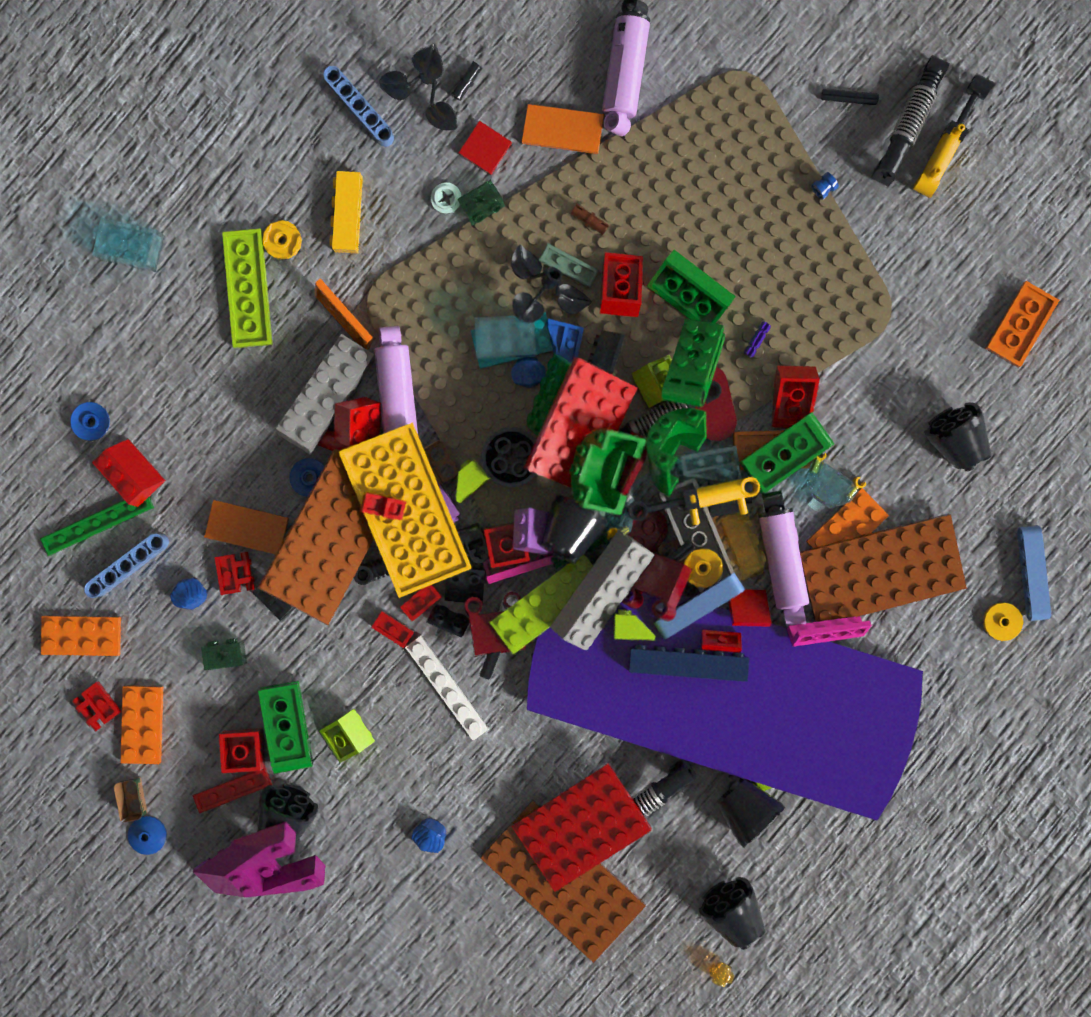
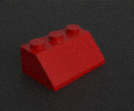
[92,439,166,507]

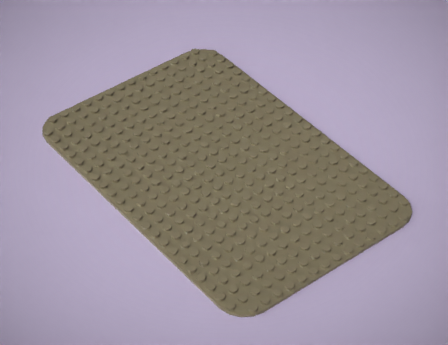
[367,71,892,526]

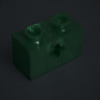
[457,179,505,226]
[201,638,247,671]

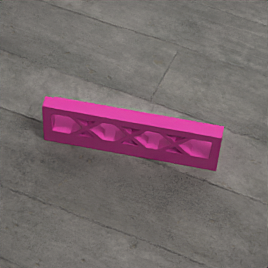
[483,554,553,584]
[787,616,872,647]

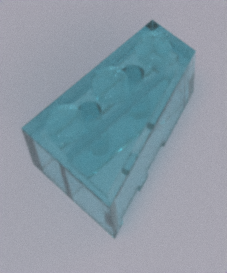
[674,445,742,482]

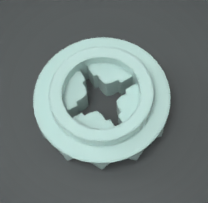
[431,183,462,214]

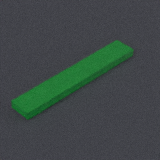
[40,497,154,556]

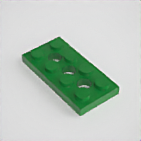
[526,354,571,437]

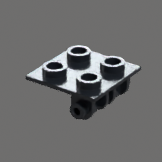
[444,568,486,604]
[426,604,469,638]

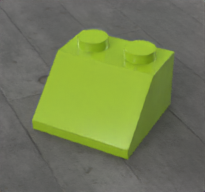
[631,355,672,408]
[456,459,490,503]
[613,609,655,640]
[320,709,375,763]

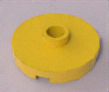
[262,220,302,260]
[684,548,723,588]
[983,602,1023,641]

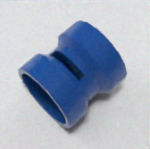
[811,172,839,200]

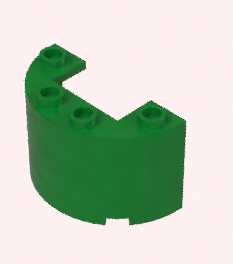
[646,408,707,497]
[570,429,646,515]

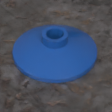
[70,402,110,441]
[289,458,324,497]
[128,816,167,855]

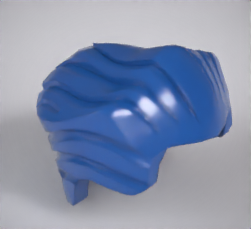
[511,357,546,388]
[170,577,207,610]
[411,818,446,853]

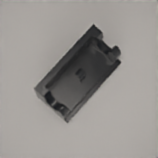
[253,586,294,621]

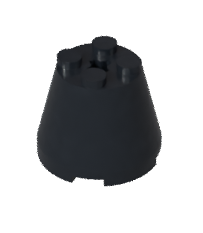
[924,402,992,472]
[481,427,537,487]
[540,495,607,564]
[716,778,786,848]
[257,783,318,844]
[699,877,766,950]

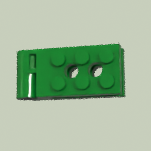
[662,319,725,407]
[739,412,835,494]
[258,680,313,774]

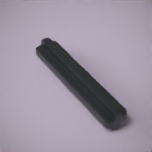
[821,89,879,105]

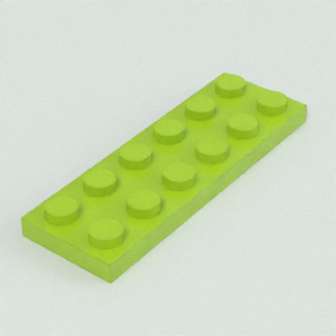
[222,229,273,348]
[489,554,593,655]

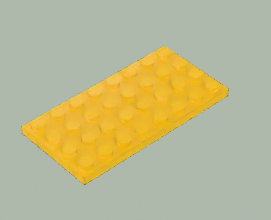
[339,422,472,598]

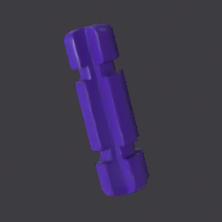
[744,321,771,358]

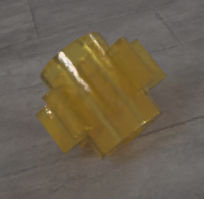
[709,962,735,987]

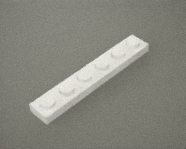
[405,635,489,740]

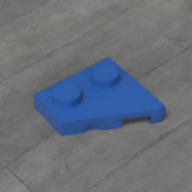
[546,319,584,363]

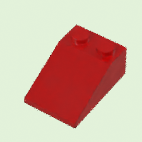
[599,252,643,317]
[772,366,820,428]

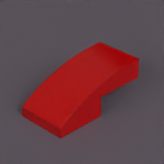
[360,492,406,521]

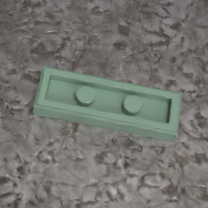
[539,243,599,288]

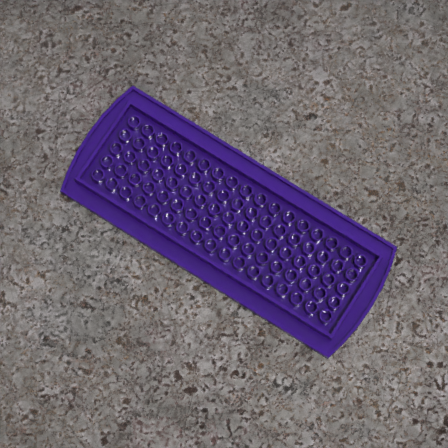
[527,593,923,821]

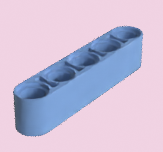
[323,66,394,147]
[1017,525,1051,621]
[84,533,169,598]
[654,573,745,639]

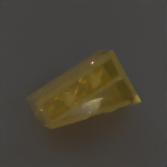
[721,512,766,582]

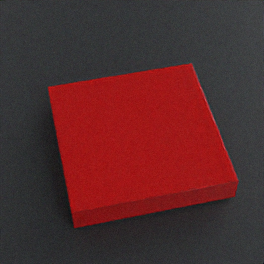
[459,121,512,175]
[728,589,772,627]

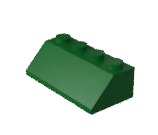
[647,250,736,324]

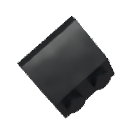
[588,330,625,375]

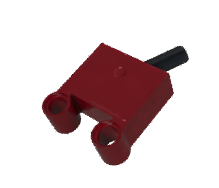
[622,540,695,622]
[465,591,526,680]

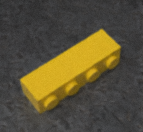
[329,171,363,254]

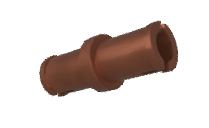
[570,203,609,236]

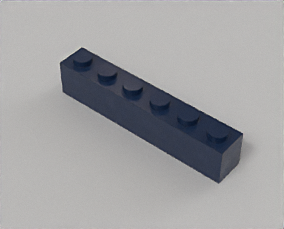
[628,644,749,682]

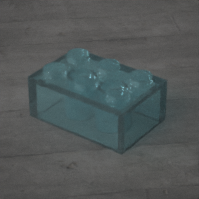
[92,218,164,273]
[475,316,536,360]

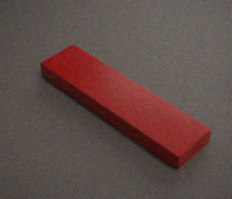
[193,767,272,814]

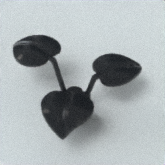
[379,43,458,131]
[511,245,592,323]

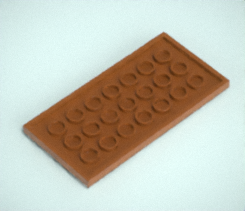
[258,449,374,625]
[800,513,967,622]
[480,800,646,963]

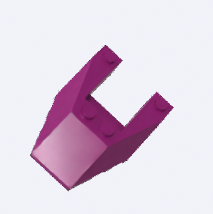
[193,822,325,898]

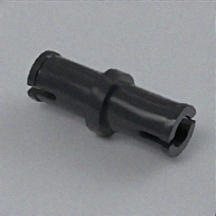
[451,61,483,101]

